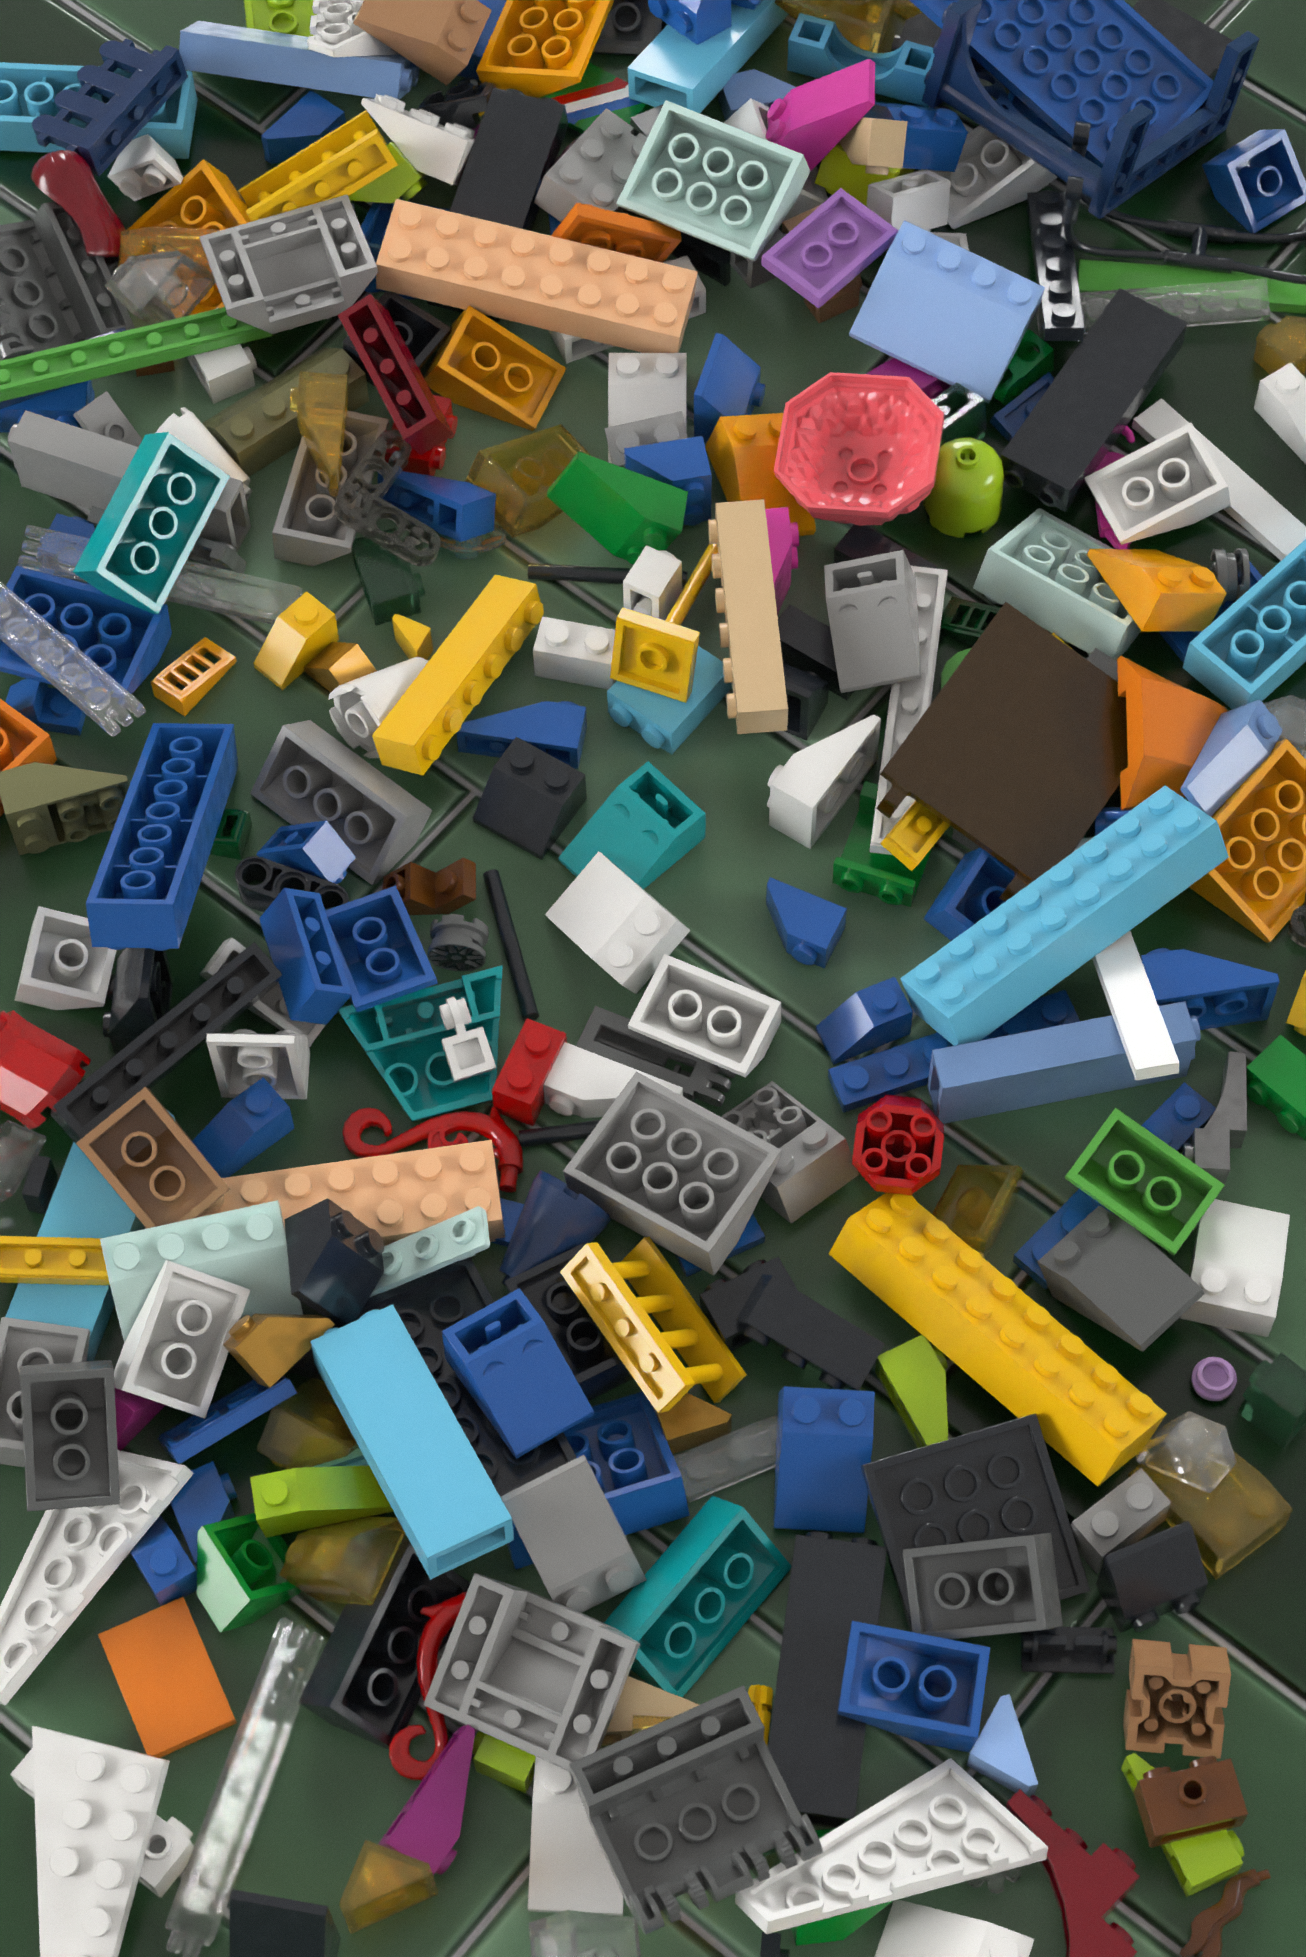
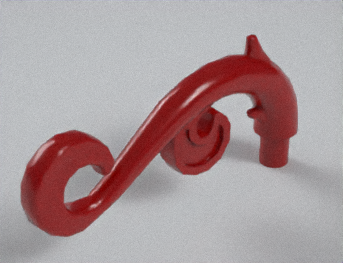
[342,1107,524,1193]
[389,1592,467,1780]

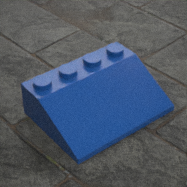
[0,566,172,704]
[507,1392,690,1569]

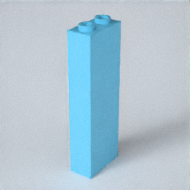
[628,0,801,113]
[5,1110,176,1361]
[310,1304,514,1579]

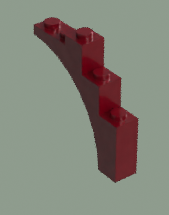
[1006,1789,1139,1957]

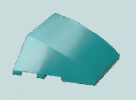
[338,965,503,1122]

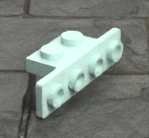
[369,1206,490,1298]

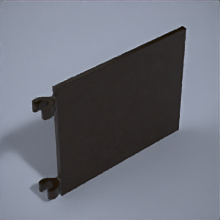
[876,602,1128,902]

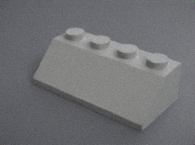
[272,403,389,566]
[250,720,432,885]

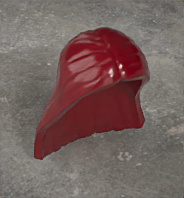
[31,150,133,258]

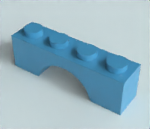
[787,13,935,107]

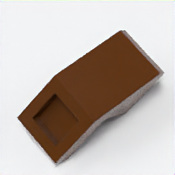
[382,858,476,915]

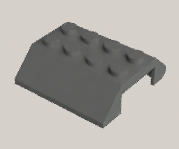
[0,202,135,360]
[569,1685,823,1935]

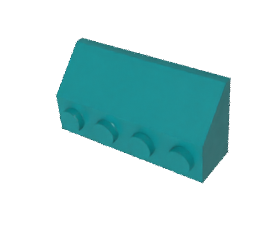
[73,432,230,614]
[604,1496,792,1698]

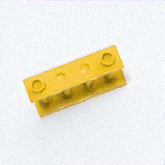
[238,110,398,221]
[560,1237,747,1413]

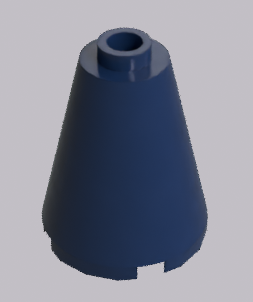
[499,1171,611,1286]

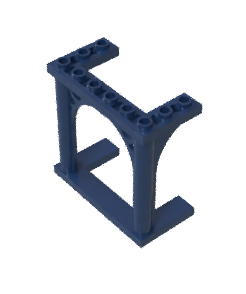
[922,0,1260,219]

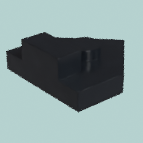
[417,77,496,129]

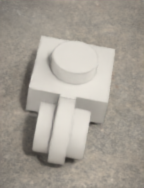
[439,997,496,1082]

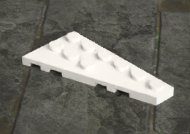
[0,1450,194,1705]
[32,1726,170,1957]
[735,1758,1048,1934]

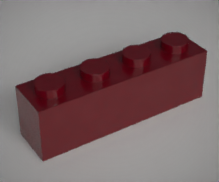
[338,294,454,455]

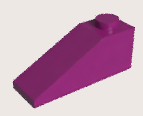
[378,1724,475,1879]

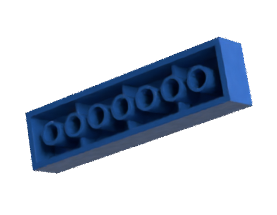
[86,723,239,951]

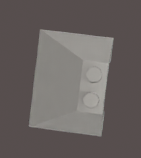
[199,195,378,334]
[423,1573,640,1772]

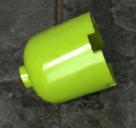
[923,438,1004,538]

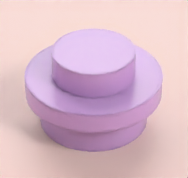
[1191,1357,1237,1401]

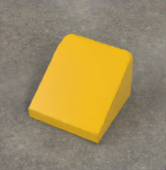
[392,614,433,660]

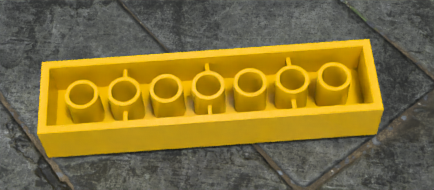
[829,1192,1166,1487]

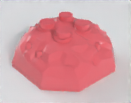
[774,372,944,526]

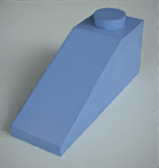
[1180,699,1283,816]

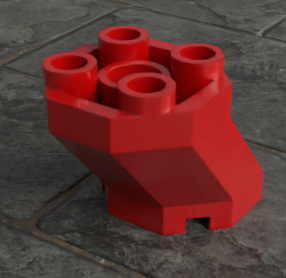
[0,1010,91,1129]
[852,1095,944,1195]

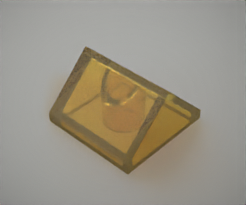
[932,1164,1024,1259]
[339,1840,438,1934]

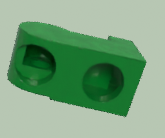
[993,329,1054,405]

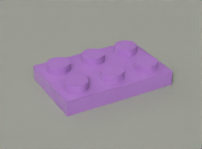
[761,188,898,308]

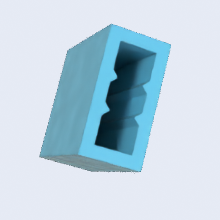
[607,646,731,755]

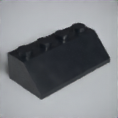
[298,1538,470,1749]

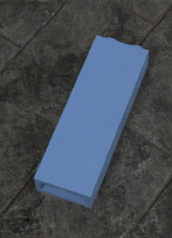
[179,21,419,100]
[927,1001,1201,1124]

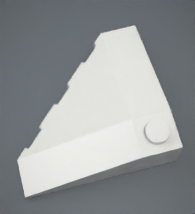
[308,0,400,57]

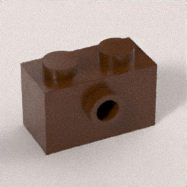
[1134,1756,1248,1848]

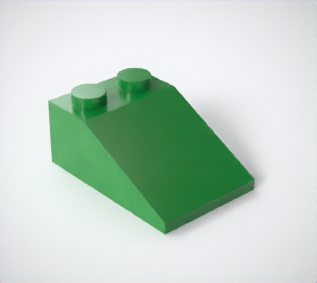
[547,451,688,565]

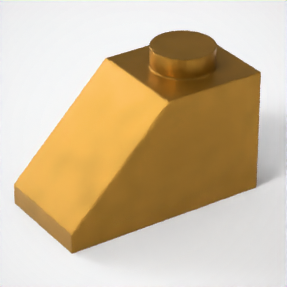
[223,1314,335,1388]

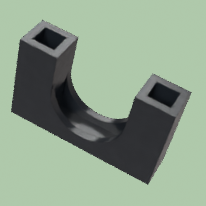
[778,524,937,700]

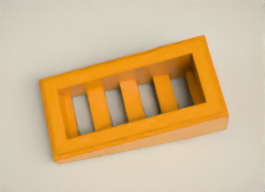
[151,637,237,717]

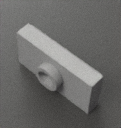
[73,391,142,447]

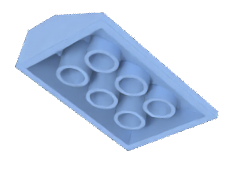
[849,220,1045,403]

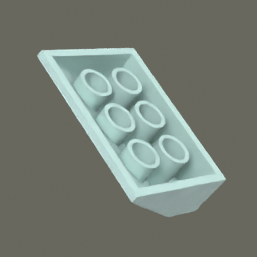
[616,100,810,261]
[973,508,1141,660]
[100,1200,303,1343]

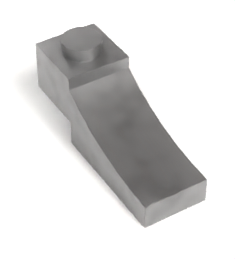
[1182,1051,1247,1187]

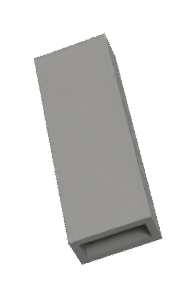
[8,410,251,552]

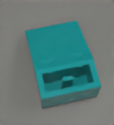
[558,761,706,890]

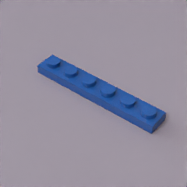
[828,990,1080,1113]
[1013,1082,1216,1289]

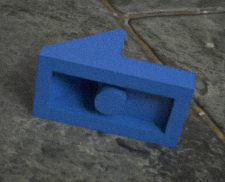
[6,678,90,736]

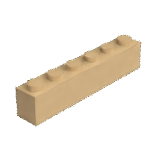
[708,499,788,734]

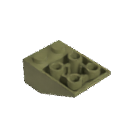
[0,762,129,855]

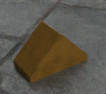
[304,642,377,693]
[652,1393,732,1454]

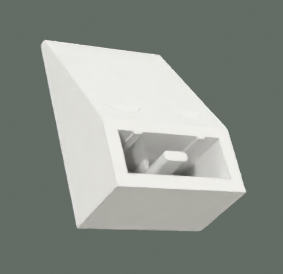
[361,94,475,185]

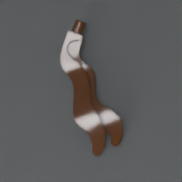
[1180,1869,1271,1957]

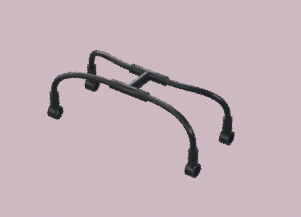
[1062,121,1306,284]

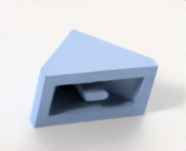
[967,1694,1038,1797]

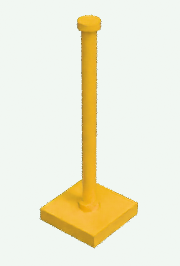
[610,543,718,703]

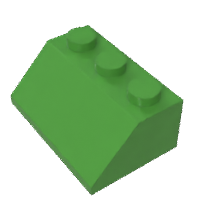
[1065,1108,1225,1256]

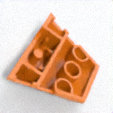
[1117,656,1228,811]

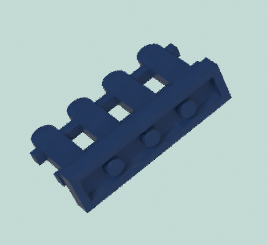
[32,39,188,177]

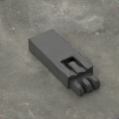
[576,1006,736,1107]

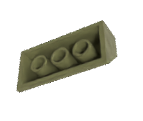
[202,347,369,477]

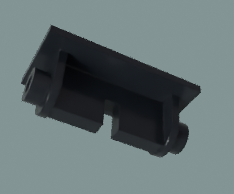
[1021,1627,1117,1674]

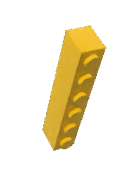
[372,574,544,776]

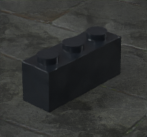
[736,1274,885,1391]

